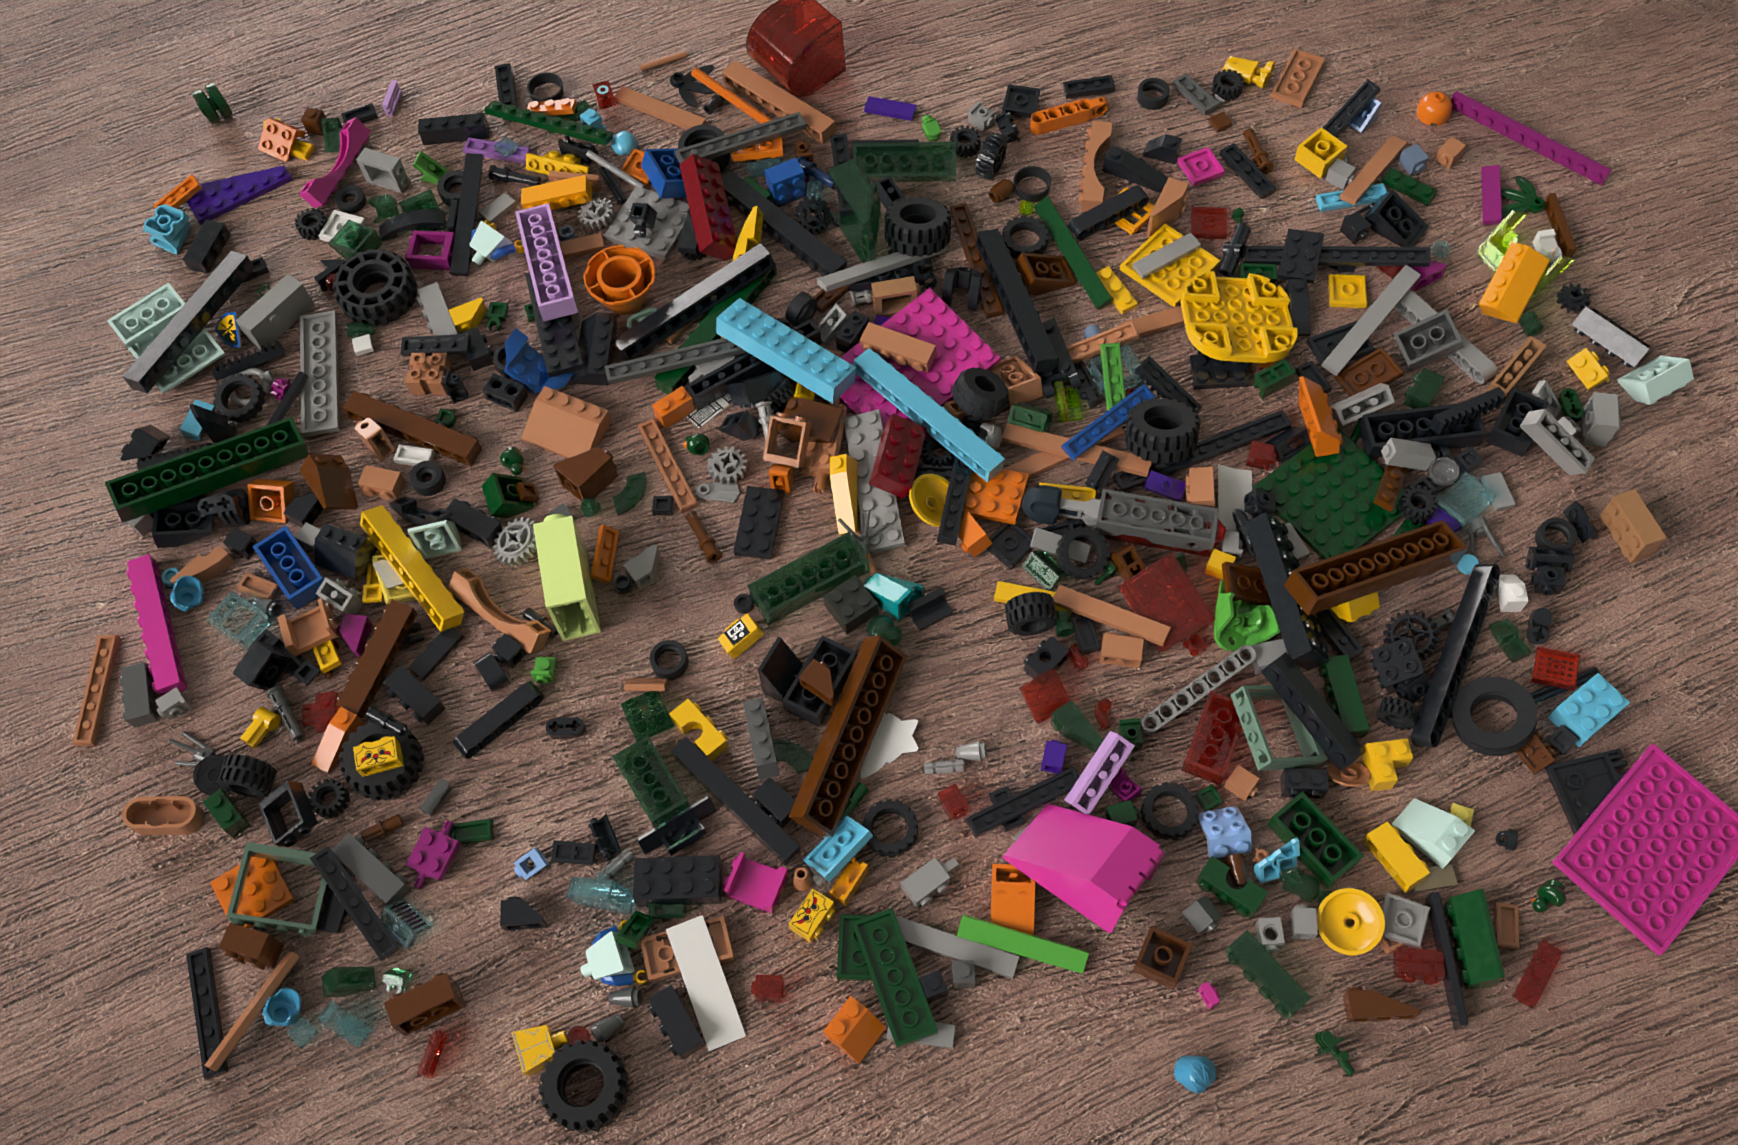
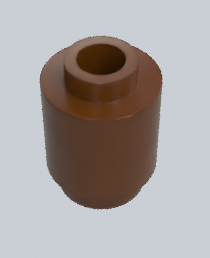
[988,179,1014,203]

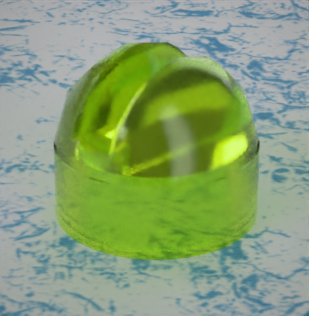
[1019,200,1034,215]

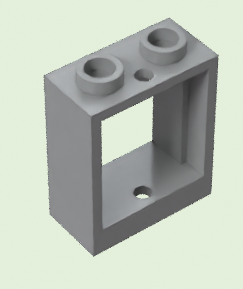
[356,148,410,193]

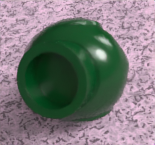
[683,433,710,456]
[500,447,525,475]
[1531,880,1566,913]

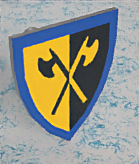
[215,312,243,348]

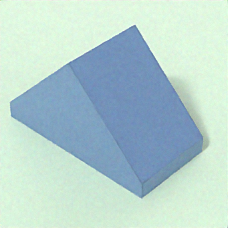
[1349,98,1382,133]

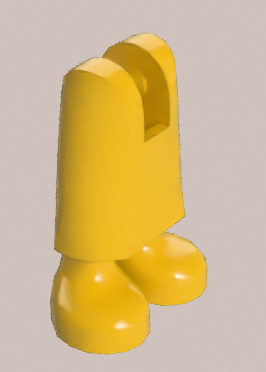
[1222,56,1275,89]

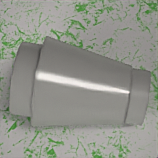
[956,741,987,761]

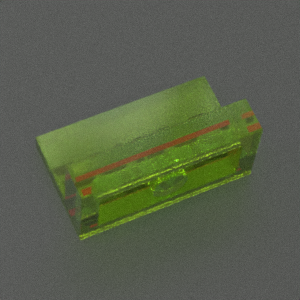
[1054,381,1082,423]

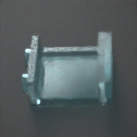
[1435,472,1496,533]

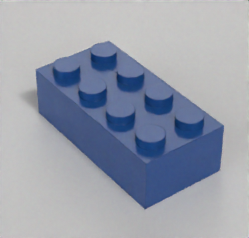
[252,526,324,610]

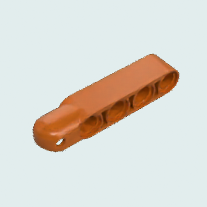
[1030,97,1109,135]

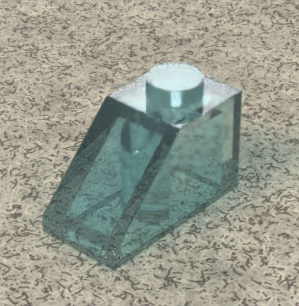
[317,1000,372,1048]

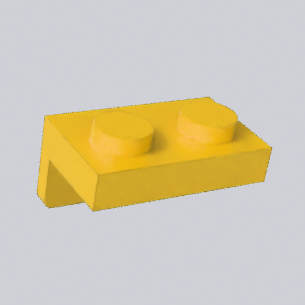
[1566,348,1611,391]

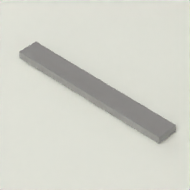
[817,246,947,292]
[1321,265,1421,376]

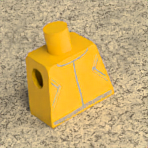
[512,1025,568,1077]

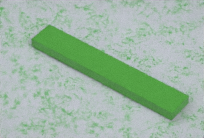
[957,914,1089,974]

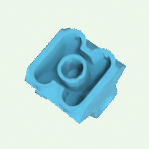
[143,204,191,255]

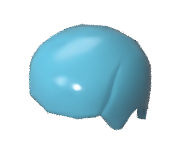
[611,131,638,155]

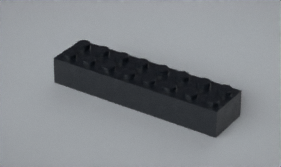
[1245,512,1330,671]

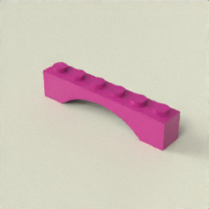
[299,117,371,208]

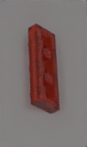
[1512,940,1563,1009]

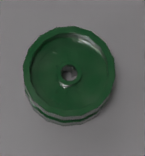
[191,82,233,125]

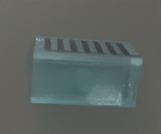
[380,898,431,949]

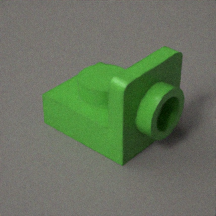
[531,657,557,684]

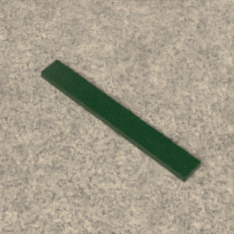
[1033,196,1113,310]

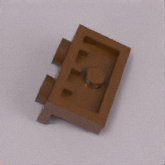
[1517,729,1557,775]

